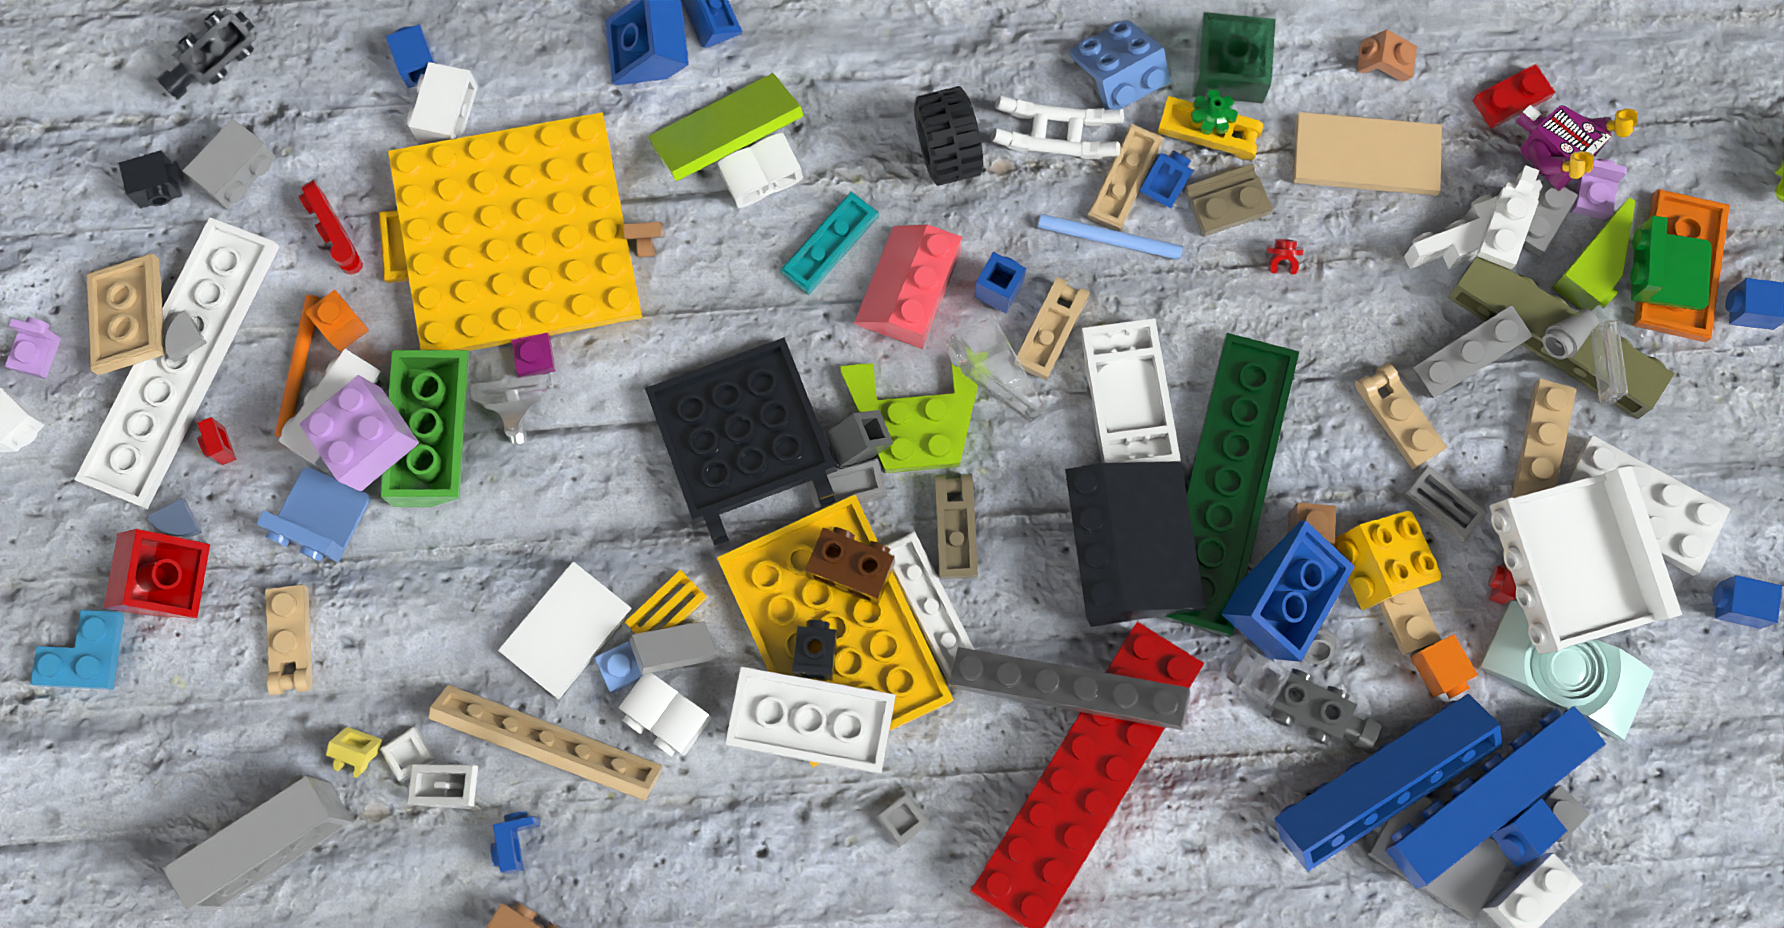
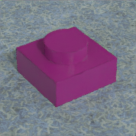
[511,333,556,378]

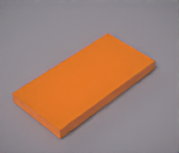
[1633,189,1730,342]

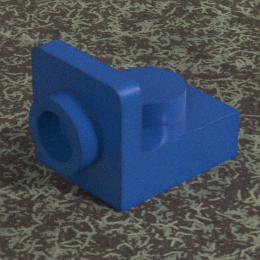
[1139,150,1195,209]

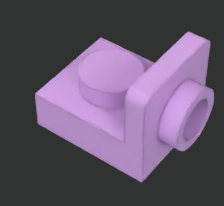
[1572,159,1627,221]
[5,317,61,379]

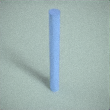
[1038,214,1183,260]

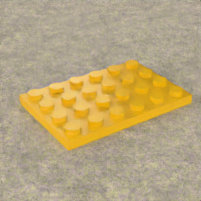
[717,495,953,768]

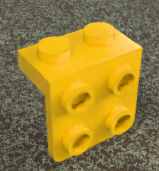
[1333,511,1441,611]

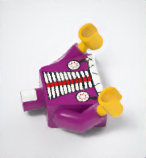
[1516,105,1638,191]

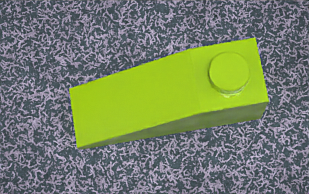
[1552,197,1635,311]

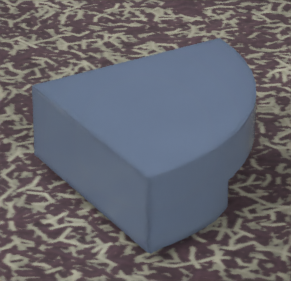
[147,498,202,537]

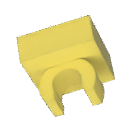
[326,727,383,778]

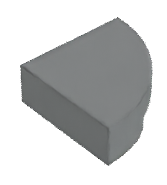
[165,310,207,363]

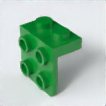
[1630,215,1712,311]

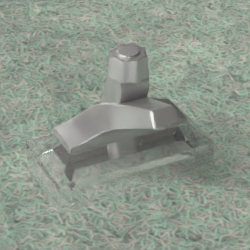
[470,373,552,444]

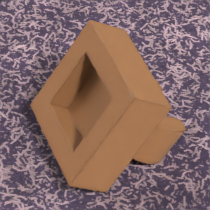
[623,222,665,257]

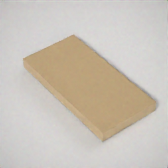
[1293,112,1442,196]

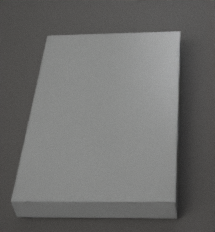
[1367,797,1509,921]

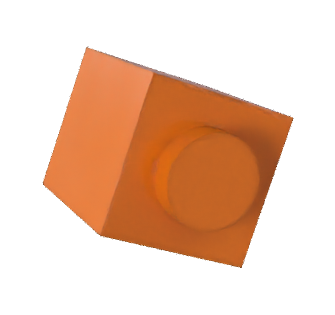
[305,289,369,352]
[1410,634,1478,699]

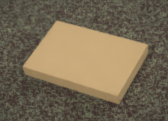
[87,253,165,375]

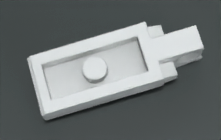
[1477,165,1540,270]

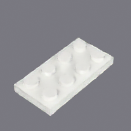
[1564,435,1731,576]
[725,667,896,774]

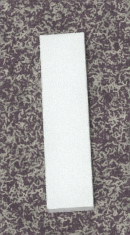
[885,531,975,685]

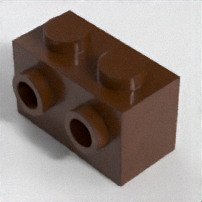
[805,527,895,605]

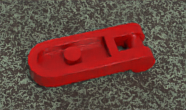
[298,179,363,275]

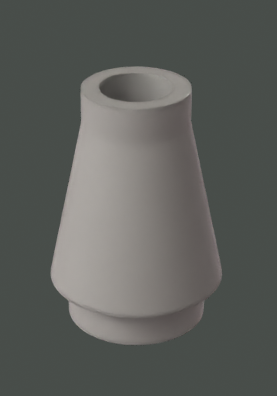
[1542,309,1599,360]

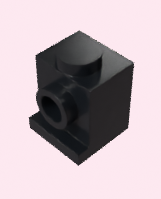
[792,620,838,681]

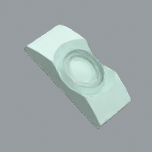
[1478,600,1654,741]

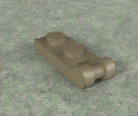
[935,474,978,580]

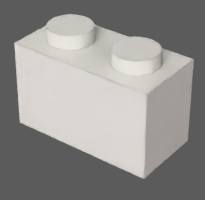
[407,62,478,144]
[1482,853,1583,928]

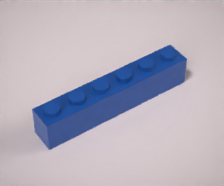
[1274,693,1502,872]
[1385,706,1606,889]

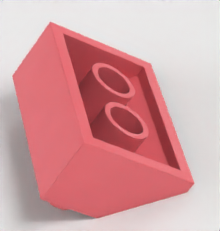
[854,224,962,349]

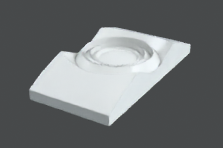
[1081,318,1181,463]

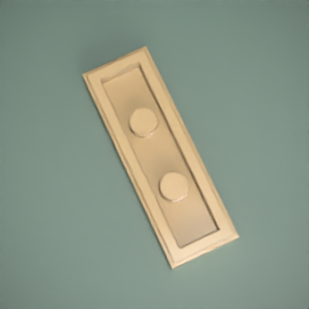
[1087,123,1164,231]

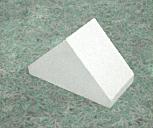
[408,764,478,809]

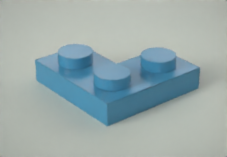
[30,610,125,690]

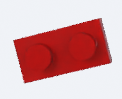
[1472,64,1555,129]

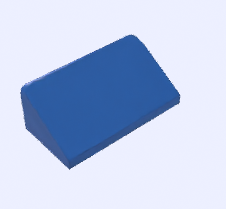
[681,0,743,48]

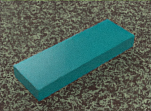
[781,191,879,295]

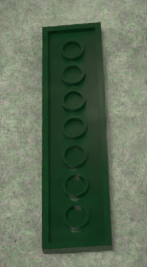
[1156,333,1299,638]

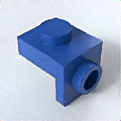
[490,811,540,874]

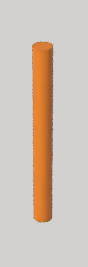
[274,295,320,438]

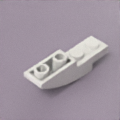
[1404,180,1542,269]

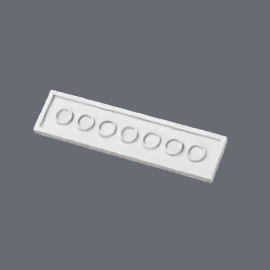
[74,217,279,510]

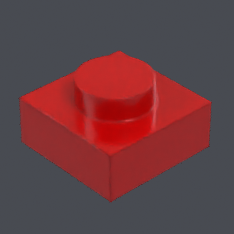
[197,417,237,465]
[1488,562,1517,605]

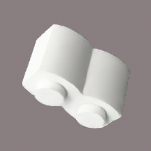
[717,133,803,208]
[619,673,712,757]

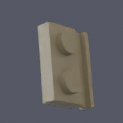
[1184,164,1273,237]

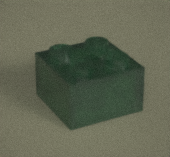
[1192,12,1276,104]

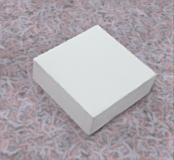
[380,727,436,782]

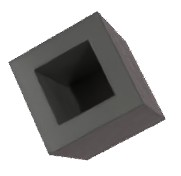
[826,410,893,467]

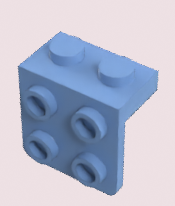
[1070,20,1171,110]
[256,467,371,563]

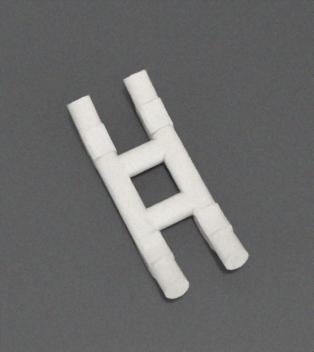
[991,95,1124,159]

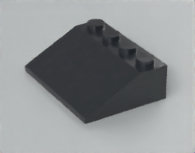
[1065,462,1206,627]

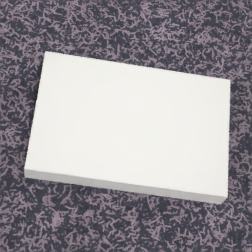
[498,562,633,700]

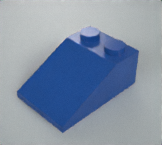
[1221,520,1355,662]

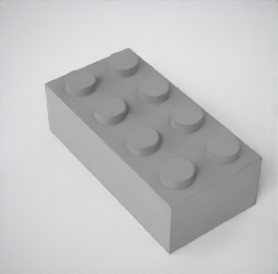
[163,775,353,911]

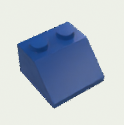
[605,0,689,86]

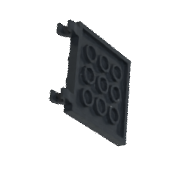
[645,337,837,546]

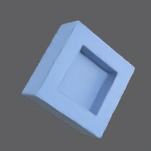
[595,641,642,694]

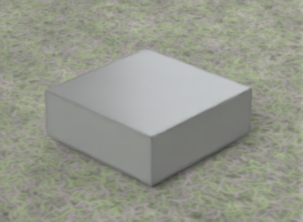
[875,791,930,848]

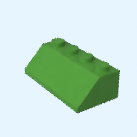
[381,350,469,507]

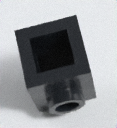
[119,150,184,209]

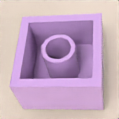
[300,375,419,492]

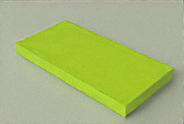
[647,73,804,181]

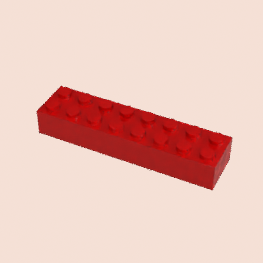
[969,621,1205,928]

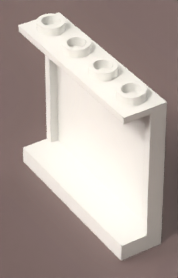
[1489,465,1682,655]

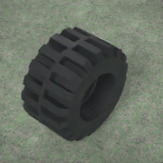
[914,86,983,186]

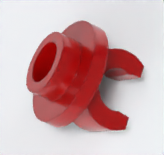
[1266,239,1304,275]

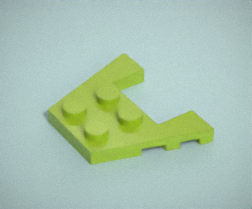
[840,353,985,474]

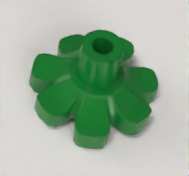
[1191,90,1238,135]

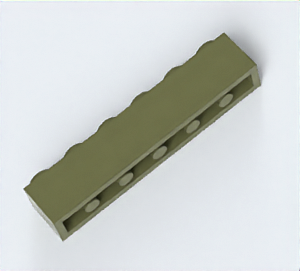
[1447,255,1675,419]

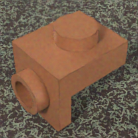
[1357,29,1417,82]

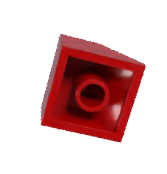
[104,529,210,619]

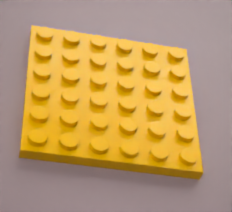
[388,112,643,351]

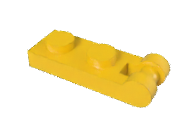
[1157,96,1263,161]

